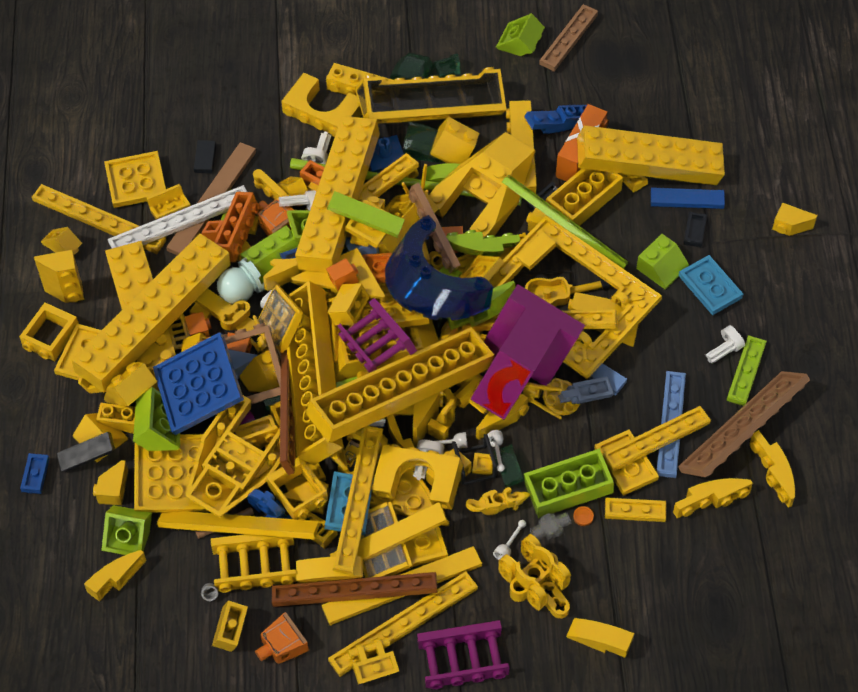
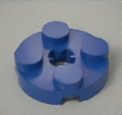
[247,489,286,518]

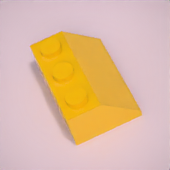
[34,250,84,303]

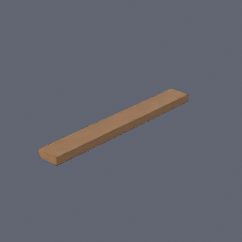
[166,142,256,255]

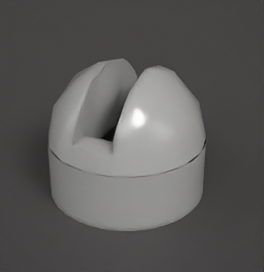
[201,583,218,601]

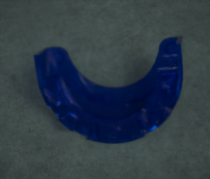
[385,215,493,320]

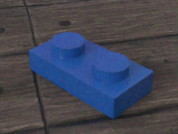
[20,453,49,494]

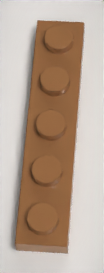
[539,4,598,72]
[409,183,461,273]

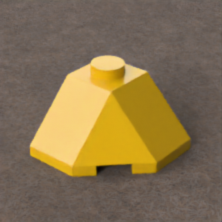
[239,350,280,393]

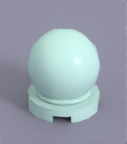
[217,257,265,304]

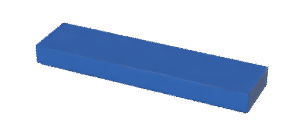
[650,188,725,209]

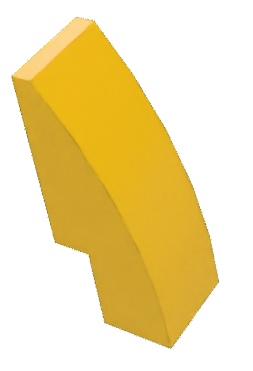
[84,550,146,602]
[296,556,363,583]
[566,618,634,658]

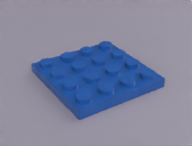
[153,332,244,435]

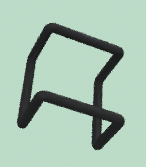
[452,434,497,485]

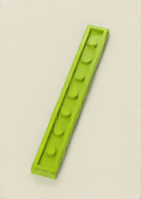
[502,175,628,269]

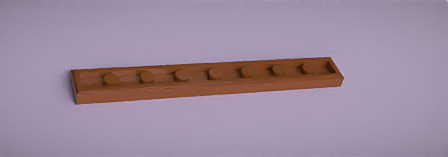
[280,350,295,475]
[272,572,438,607]

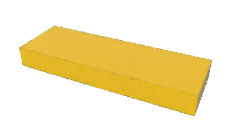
[605,498,666,522]

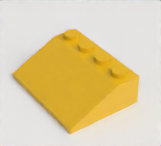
[378,192,439,253]

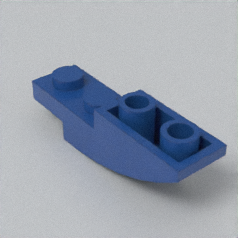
[524,105,587,134]

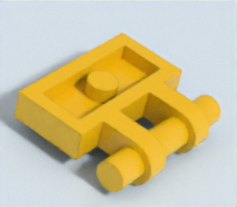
[348,637,399,685]

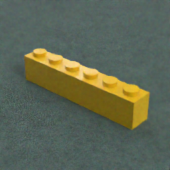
[506,101,536,198]

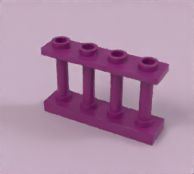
[337,298,417,373]
[417,620,509,689]

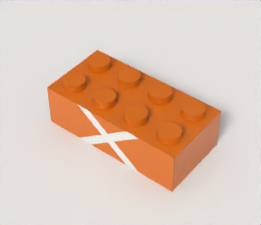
[556,104,609,181]

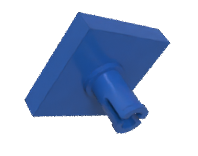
[369,135,404,173]

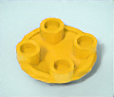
[543,378,580,416]

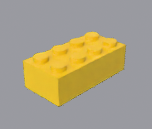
[546,169,623,226]

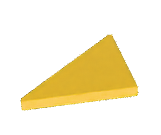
[291,248,387,302]
[369,466,449,527]

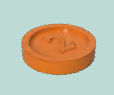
[573,506,594,526]

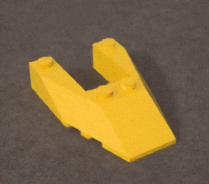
[429,132,535,239]
[185,395,296,518]

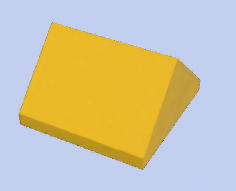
[73,413,128,462]

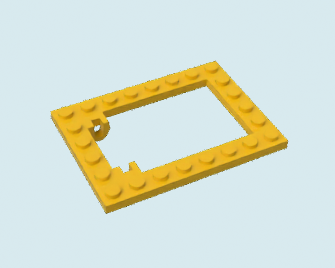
[472,216,662,379]

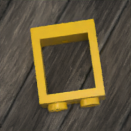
[19,303,79,361]
[266,457,328,519]

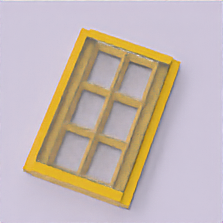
[258,285,303,353]
[361,501,413,578]

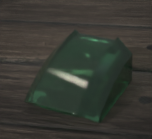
[390,52,434,94]
[403,121,442,163]

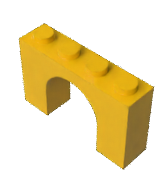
[281,73,364,137]
[371,444,463,510]

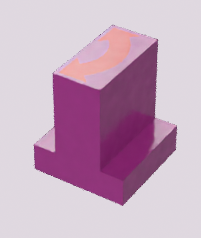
[470,284,585,420]

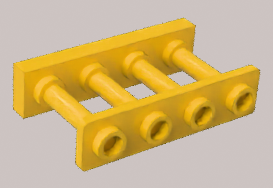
[211,534,298,593]

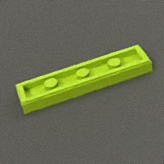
[327,191,405,238]
[727,335,767,406]

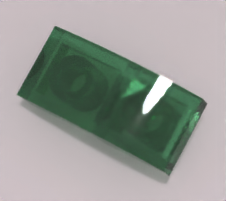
[493,444,525,488]

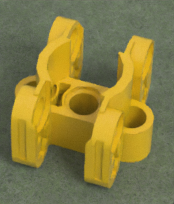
[498,534,571,611]

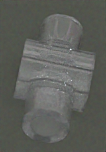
[530,512,572,540]

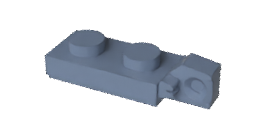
[558,377,614,404]

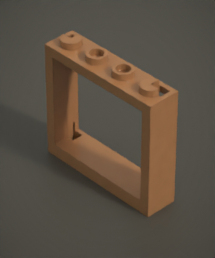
[197,323,281,415]

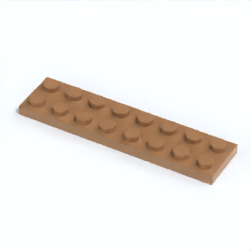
[678,371,810,477]

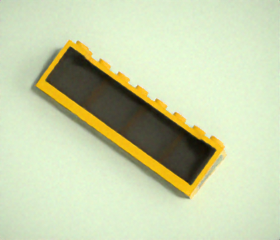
[355,67,507,124]

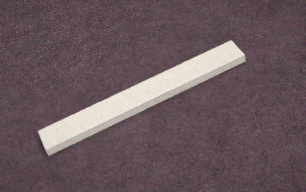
[108,185,247,249]

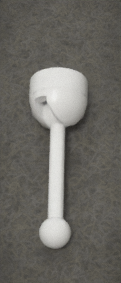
[487,430,505,472]
[436,432,467,448]
[493,520,526,560]

